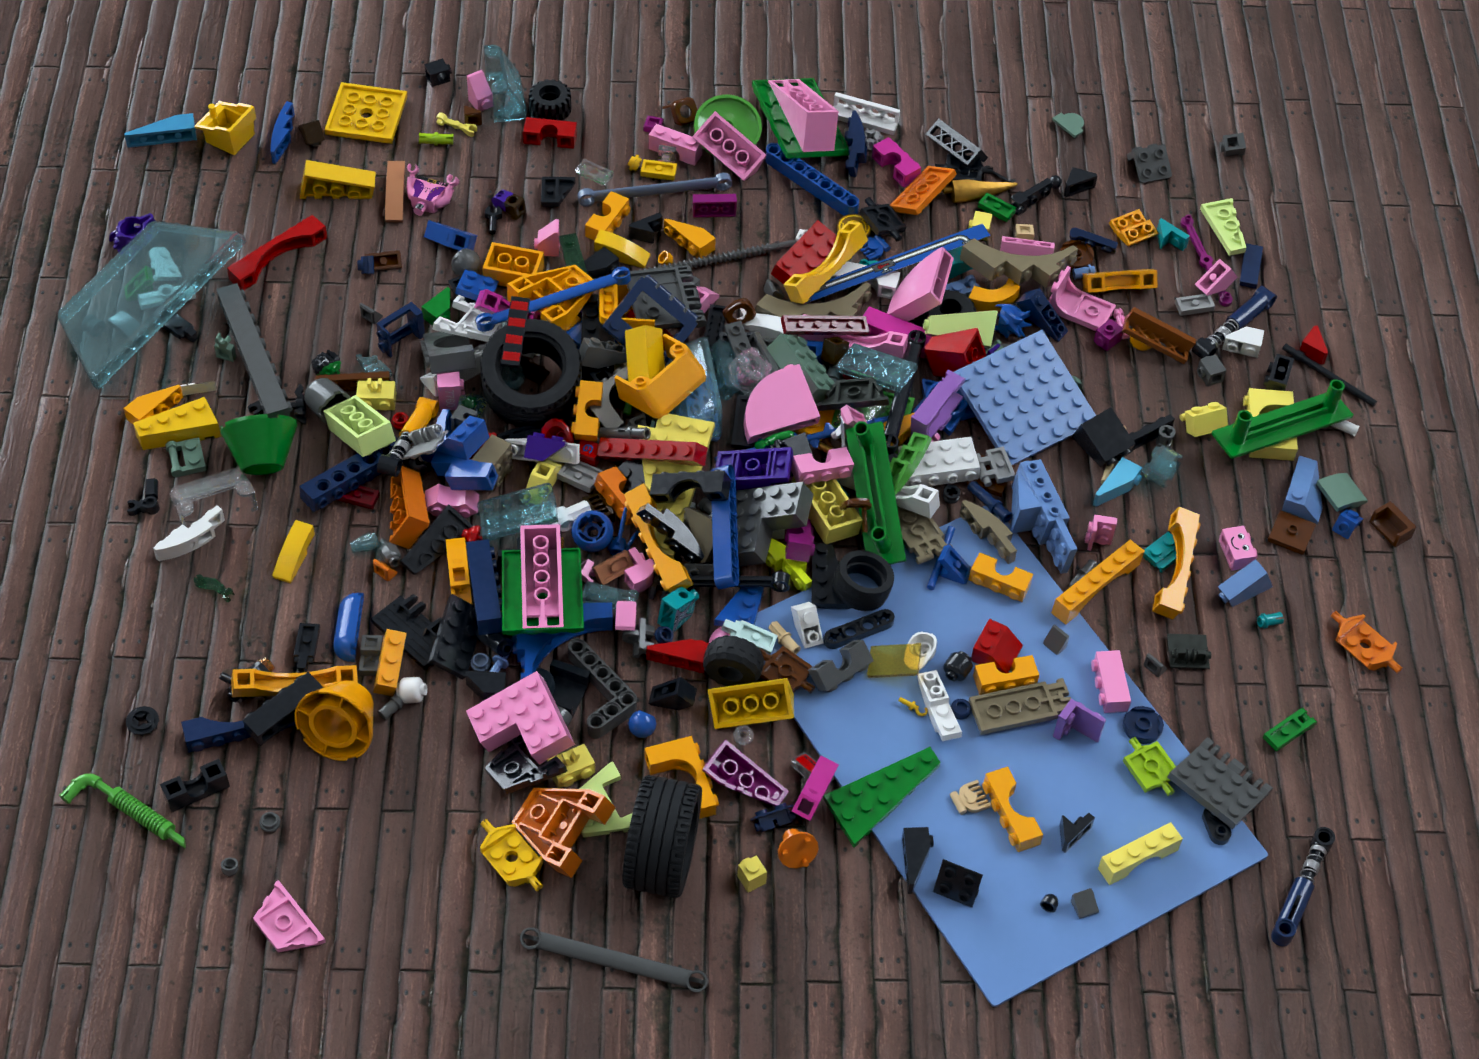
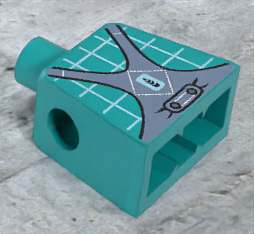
[657,587,699,633]

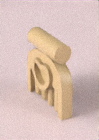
[950,780,991,815]

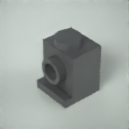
[1219,133,1246,156]

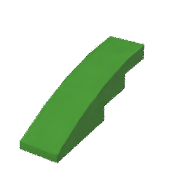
[890,432,932,496]

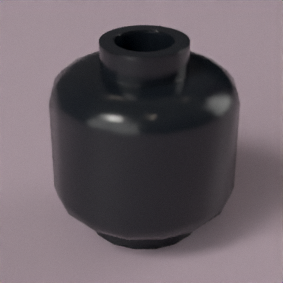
[943,651,973,681]

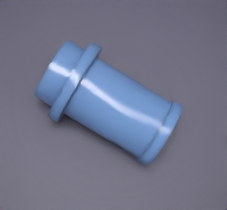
[1072,265,1096,280]

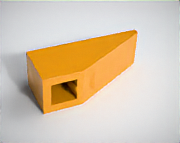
[664,219,716,258]
[123,385,183,424]

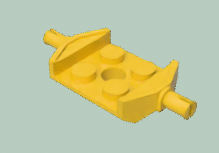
[480,819,543,891]

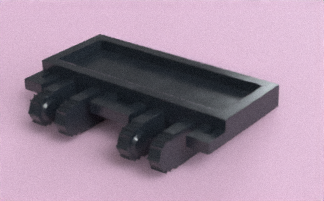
[371,594,442,670]

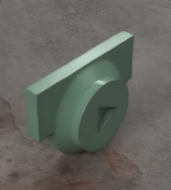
[1052,113,1084,138]

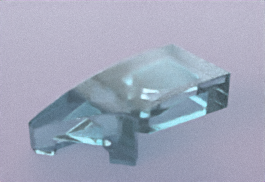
[356,354,392,377]

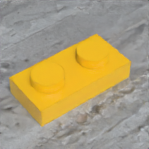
[640,159,677,181]

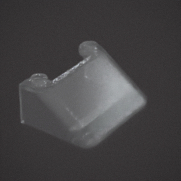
[170,468,259,527]

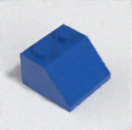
[436,416,489,460]

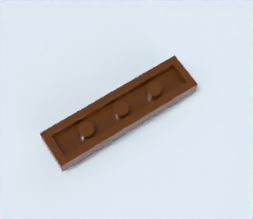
[315,371,391,391]

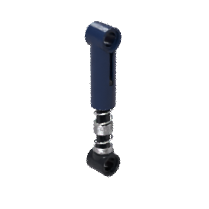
[1192,286,1277,359]
[1271,827,1335,947]

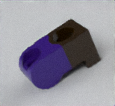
[491,189,526,221]

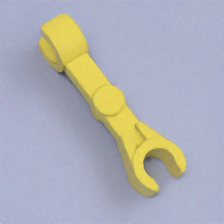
[436,113,477,137]

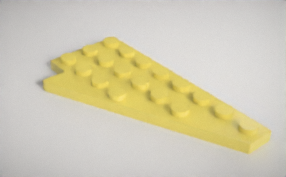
[637,413,715,559]

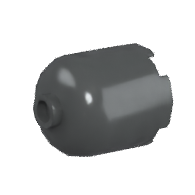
[304,378,350,424]

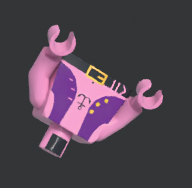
[406,163,459,216]

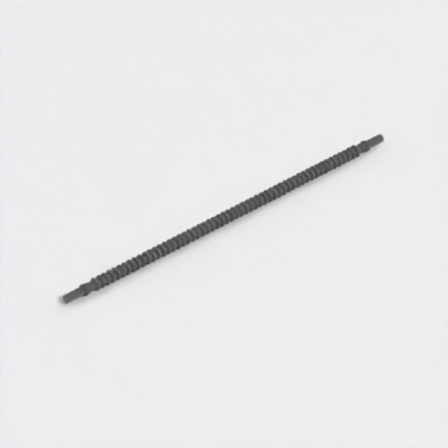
[503,239,797,301]

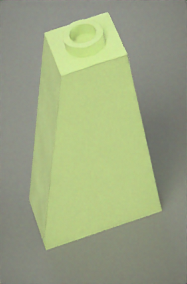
[923,310,998,348]

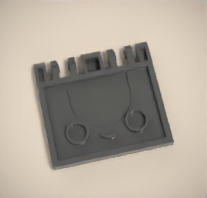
[624,265,707,329]
[1167,737,1273,829]

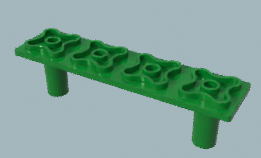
[1212,380,1354,459]
[846,421,906,565]

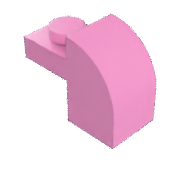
[624,547,654,595]

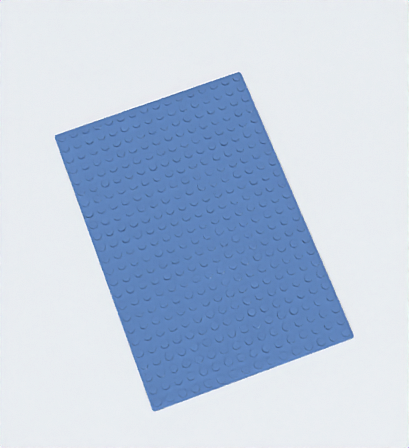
[755,505,1268,1007]

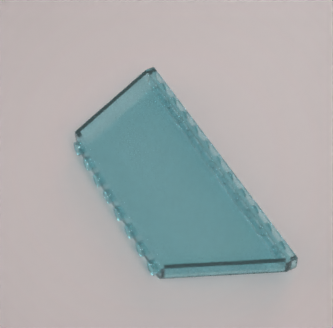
[58,221,246,390]

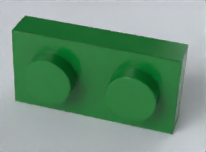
[978,193,1017,222]

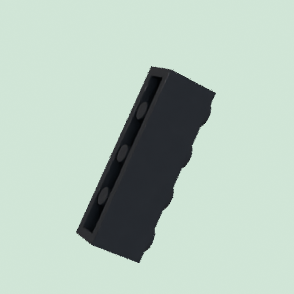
[243,672,324,746]

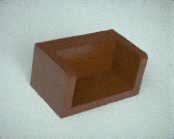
[1369,501,1416,547]

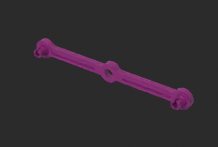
[1180,215,1233,307]

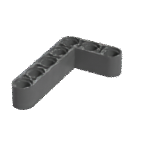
[568,638,637,739]

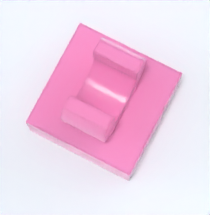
[581,559,595,585]

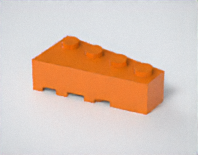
[389,466,430,549]

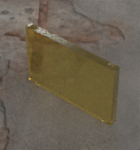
[867,643,922,678]

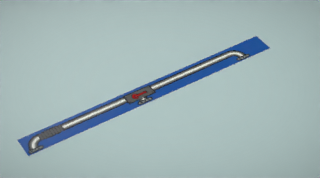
[804,223,990,304]

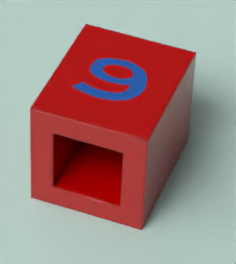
[579,440,602,467]

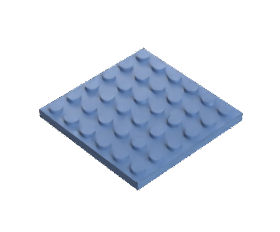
[954,330,1096,465]

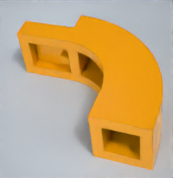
[969,278,1020,312]

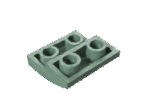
[1316,473,1368,512]

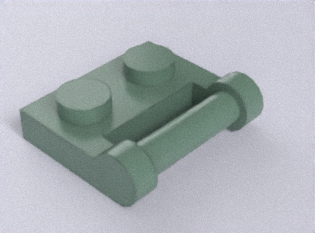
[165,437,207,477]

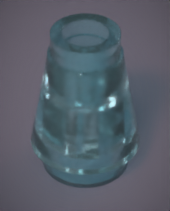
[350,532,380,553]

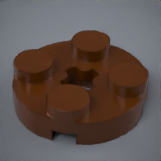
[1059,240,1094,272]

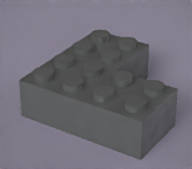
[736,482,814,566]

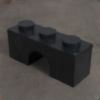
[160,759,230,813]

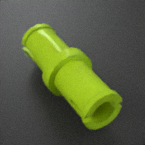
[419,132,454,146]

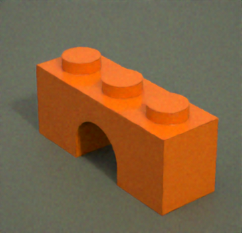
[594,466,633,526]

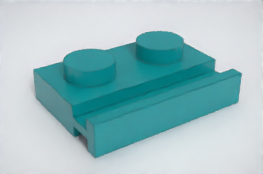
[1143,531,1176,573]

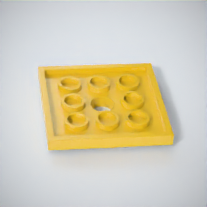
[324,82,408,144]

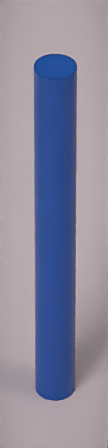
[927,526,955,590]

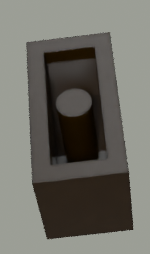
[298,120,325,147]

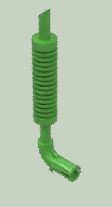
[59,773,186,849]

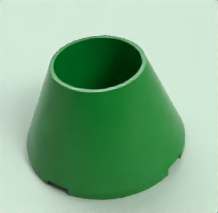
[220,414,297,475]

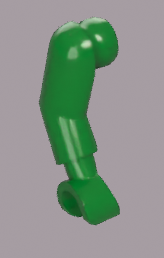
[755,430,794,449]

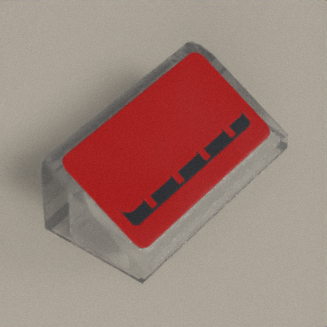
[791,752,835,783]

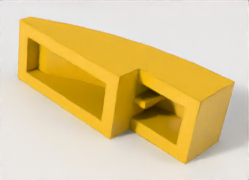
[594,229,650,268]
[272,520,315,583]

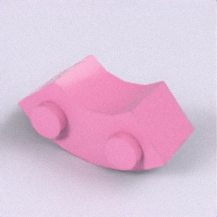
[425,484,479,518]

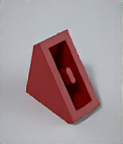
[1300,325,1328,365]

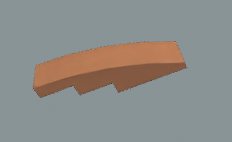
[385,161,405,222]

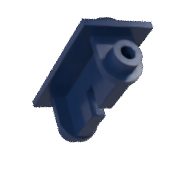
[751,803,796,833]

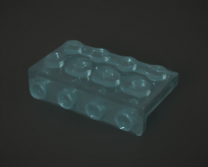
[477,483,559,541]

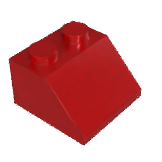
[971,619,1023,674]

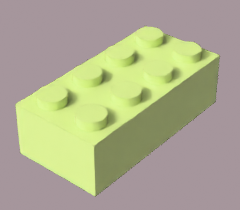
[323,395,396,457]

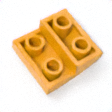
[1109,209,1158,246]

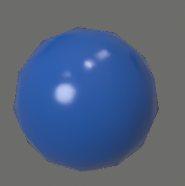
[628,710,657,738]

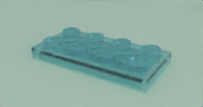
[835,343,918,392]

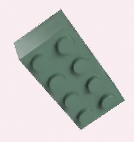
[767,333,835,405]

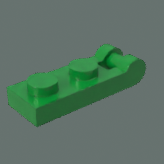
[1263,708,1317,752]

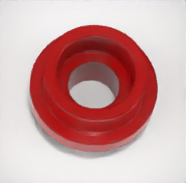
[391,412,409,430]

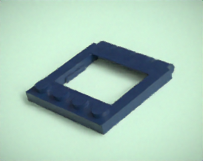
[601,274,698,366]

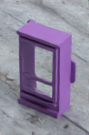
[911,370,966,438]

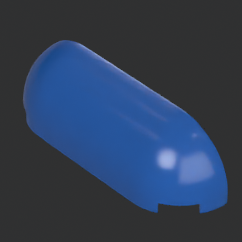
[333,592,364,662]

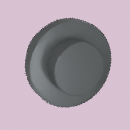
[259,812,281,832]

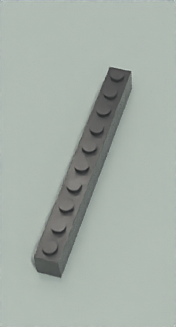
[216,283,293,418]

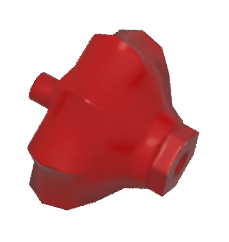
[462,525,483,542]

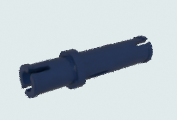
[967,481,1013,523]

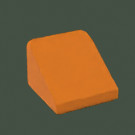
[373,559,398,581]

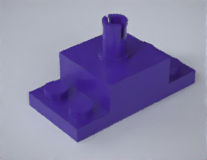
[715,447,793,492]

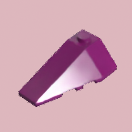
[702,739,789,806]

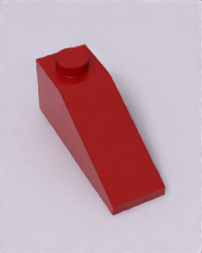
[646,639,709,674]

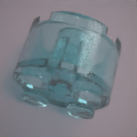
[1142,445,1183,488]

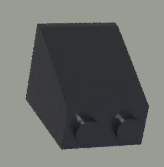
[1072,407,1135,467]

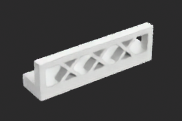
[833,92,900,136]

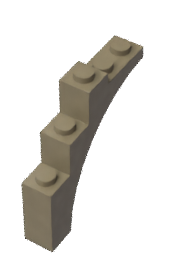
[960,239,1078,288]
[756,282,872,317]

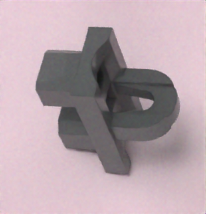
[622,617,655,658]

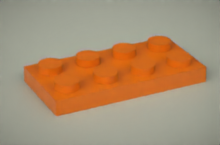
[890,166,957,215]

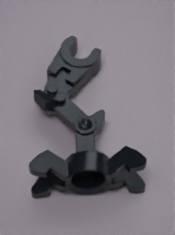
[248,385,307,425]

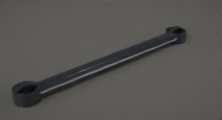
[884,330,926,454]

